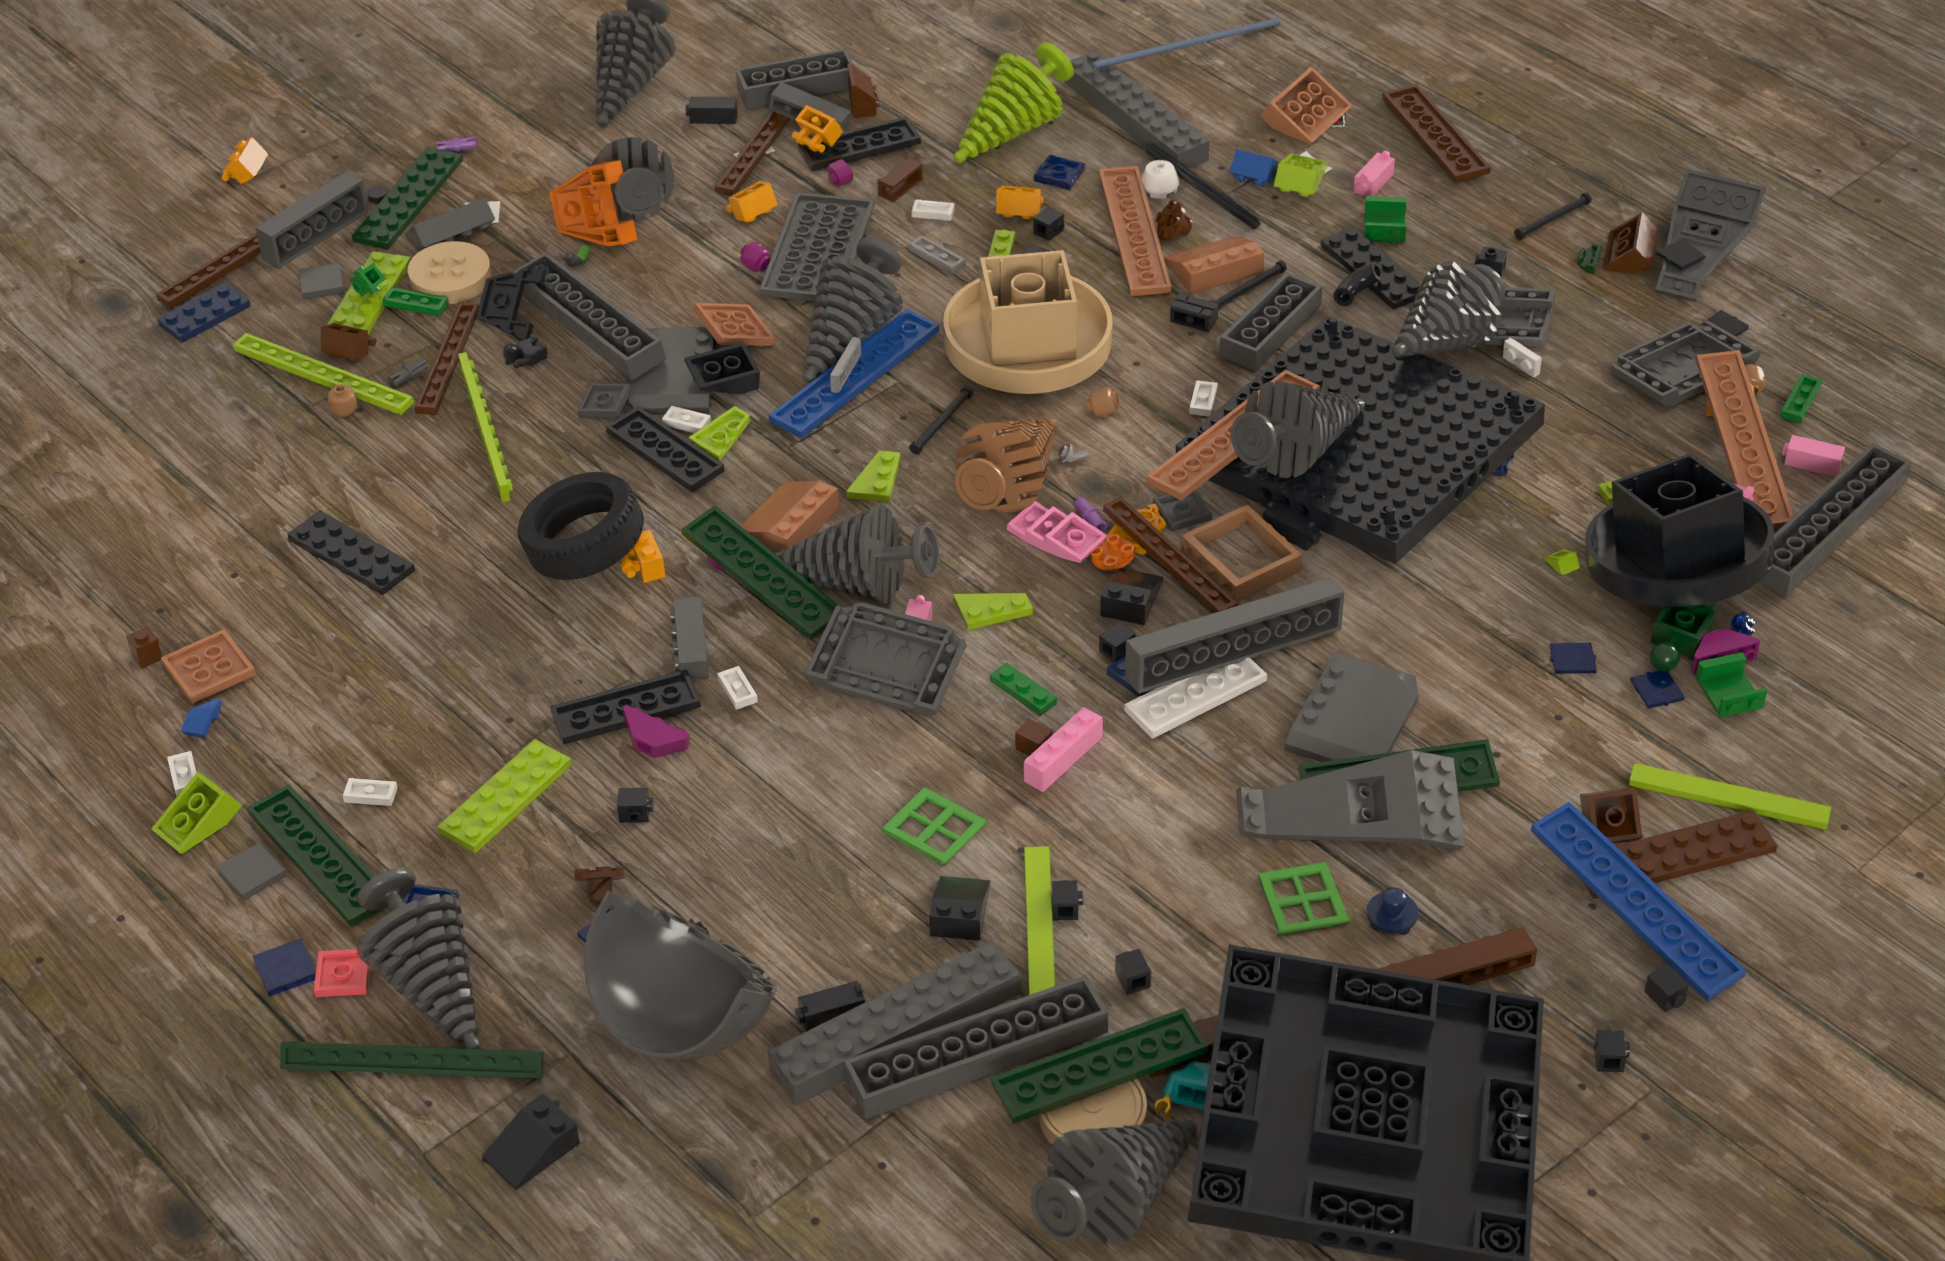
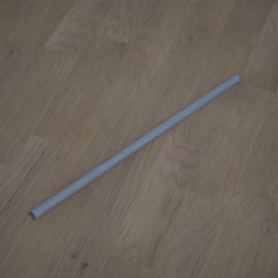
[1091,18,1280,70]

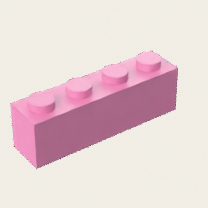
[1024,707,1103,792]

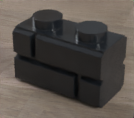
[1170,293,1219,333]

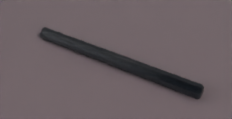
[1145,144,1261,229]

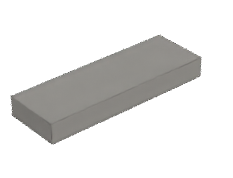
[908,235,966,275]
[830,337,861,393]

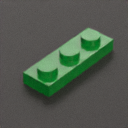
[382,287,449,316]
[1780,374,1823,424]
[990,663,1057,716]

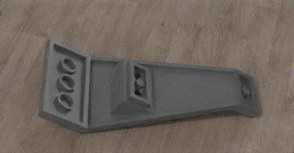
[1655,169,1766,302]
[1236,750,1465,850]

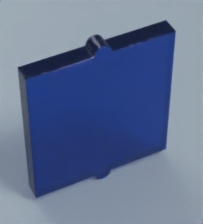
[1550,643,1597,674]
[1630,671,1685,709]

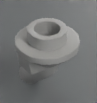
[1058,443,1090,463]

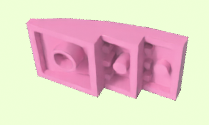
[1006,501,1107,563]

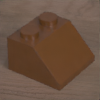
[847,64,879,118]
[1580,788,1642,842]

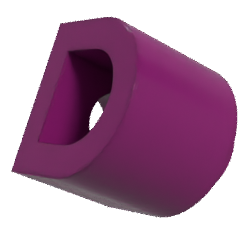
[827,159,853,187]

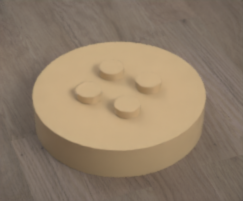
[408,241,492,304]
[1039,1079,1147,1144]

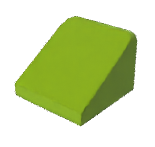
[1545,549,1579,575]

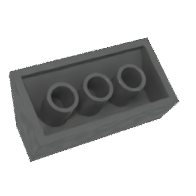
[405,197,495,252]

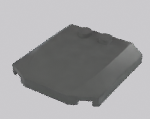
[1485,287,1555,347]

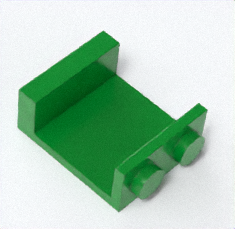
[1365,196,1407,243]
[1695,652,1767,717]

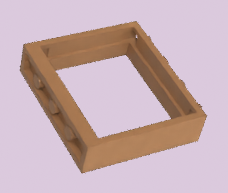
[1181,505,1302,602]

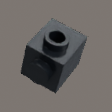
[1033,206,1065,241]
[1475,246,1508,278]
[1099,622,1136,662]
[617,788,654,823]
[1052,880,1083,921]
[1115,949,1151,995]
[1644,965,1689,1012]
[1594,1029,1630,1072]

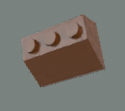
[1603,212,1657,274]

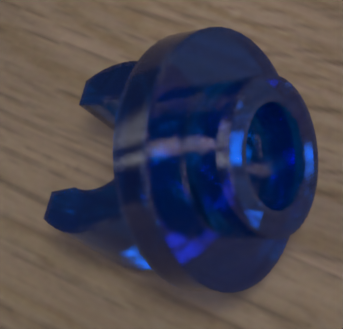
[1731,612,1755,636]

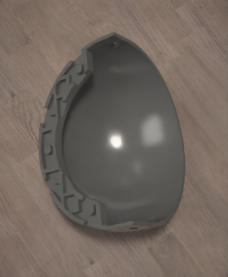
[584,891,777,1060]

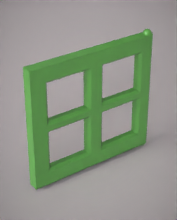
[883,787,987,865]
[1258,862,1351,936]

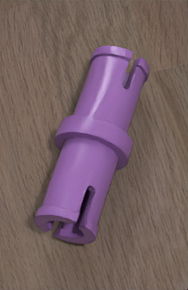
[436,136,477,153]
[1074,497,1108,532]

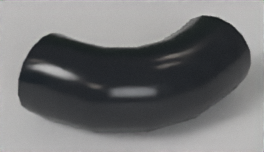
[1333,261,1383,306]

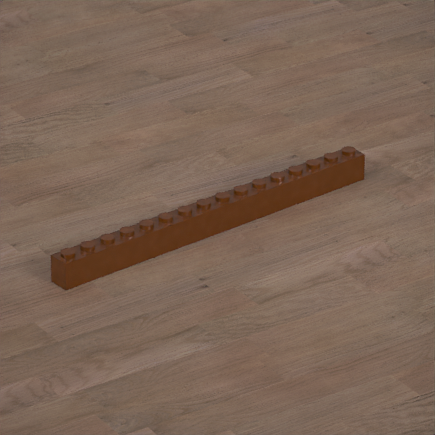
[1149,927,1537,1078]

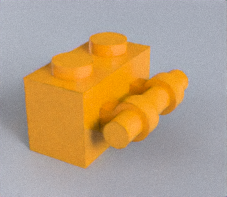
[792,105,843,153]
[221,137,268,184]
[726,181,778,223]
[996,186,1044,219]
[620,529,665,583]

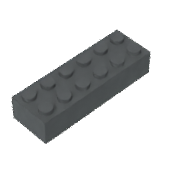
[735,48,854,109]
[255,171,369,269]
[1219,272,1323,372]

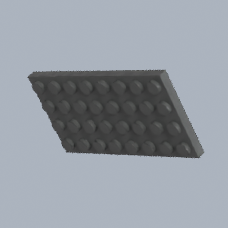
[759,192,875,301]

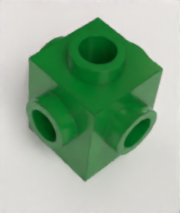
[349,262,386,297]

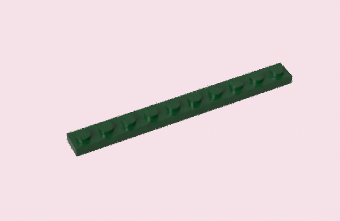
[280,1041,544,1079]

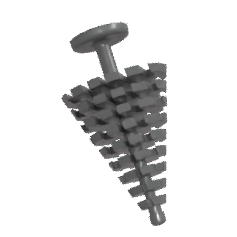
[596,0,676,127]
[591,137,675,222]
[803,237,903,383]
[1392,261,1505,357]
[1231,381,1365,478]
[775,504,940,604]
[357,867,482,1049]
[1030,1120,1198,1245]

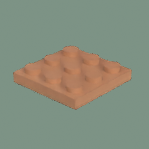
[693,303,776,347]
[161,629,256,704]

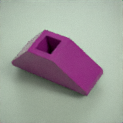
[1691,629,1760,675]
[623,705,690,758]

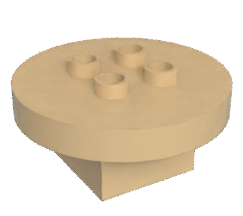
[943,250,1113,394]

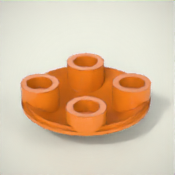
[1090,534,1135,571]

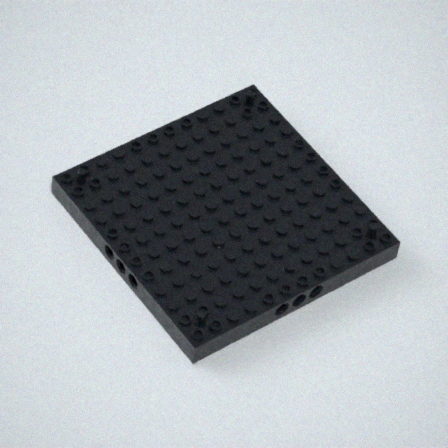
[1175,316,1545,564]
[1187,944,1544,1261]

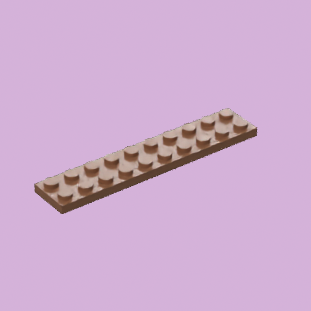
[1099,166,1171,296]
[1696,350,1794,529]
[1147,370,1320,501]

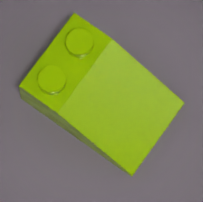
[1274,153,1328,197]
[151,771,242,854]

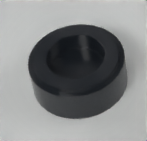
[367,186,388,204]

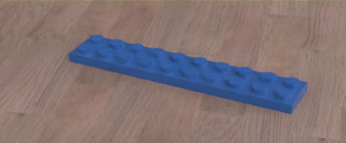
[769,309,939,439]
[1531,802,1747,1002]

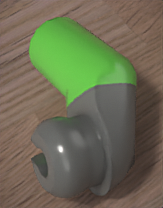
[564,245,590,266]

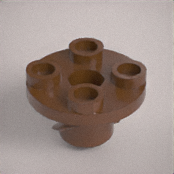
[1155,200,1193,241]
[574,866,625,905]

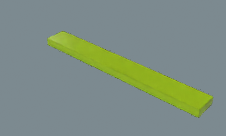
[1629,763,1831,830]
[1024,846,1055,995]

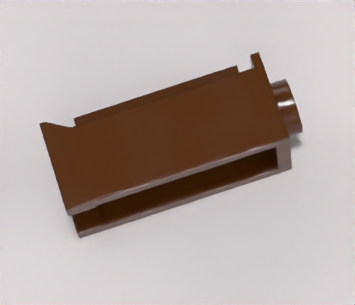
[877,157,923,203]

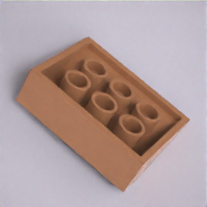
[1260,66,1353,145]
[1164,236,1264,294]
[740,481,839,554]

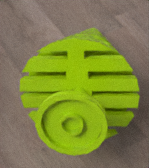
[954,42,1074,163]

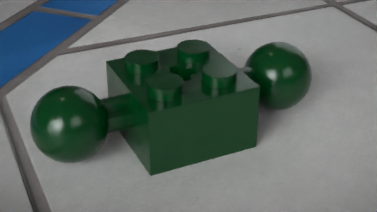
[1649,602,1716,672]

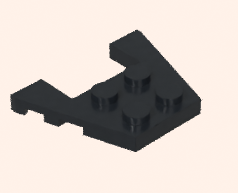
[476,264,548,340]

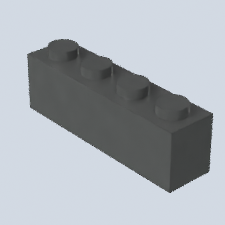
[769,82,850,131]
[670,597,709,679]

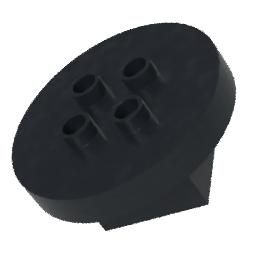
[1585,453,1774,607]

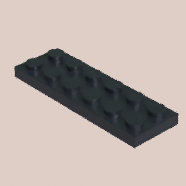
[798,117,921,171]
[1321,226,1421,310]
[606,406,725,492]
[287,510,415,595]
[550,670,701,745]

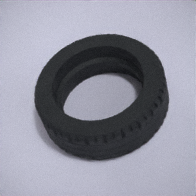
[517,472,644,580]

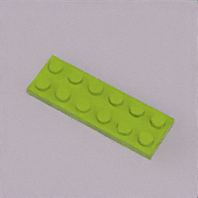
[327,252,411,334]
[437,739,572,854]

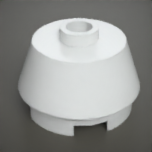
[1141,160,1180,199]

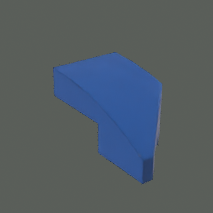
[181,699,222,738]

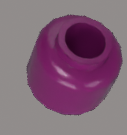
[740,242,771,272]

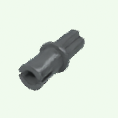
[387,357,428,388]

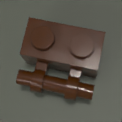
[321,323,376,361]

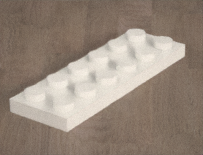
[1124,658,1267,739]

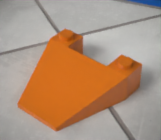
[549,160,638,246]

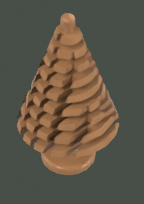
[955,418,1058,513]

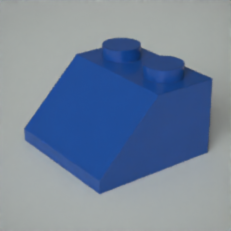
[1229,149,1279,186]

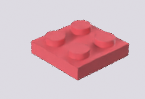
[314,949,370,997]

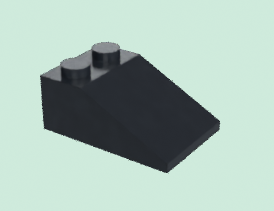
[684,342,760,394]
[1100,568,1163,625]
[929,876,990,941]
[482,1094,580,1190]

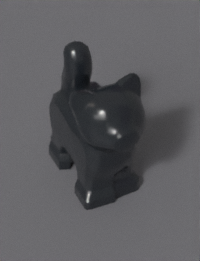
[503,334,548,369]

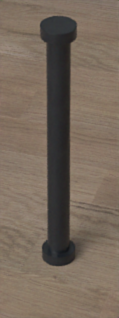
[1514,192,1592,240]
[1211,260,1287,310]
[909,386,973,455]

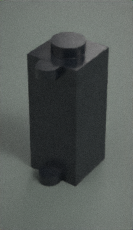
[686,97,738,124]
[1263,500,1321,551]
[795,981,865,1032]

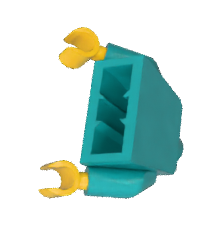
[1155,1061,1211,1119]

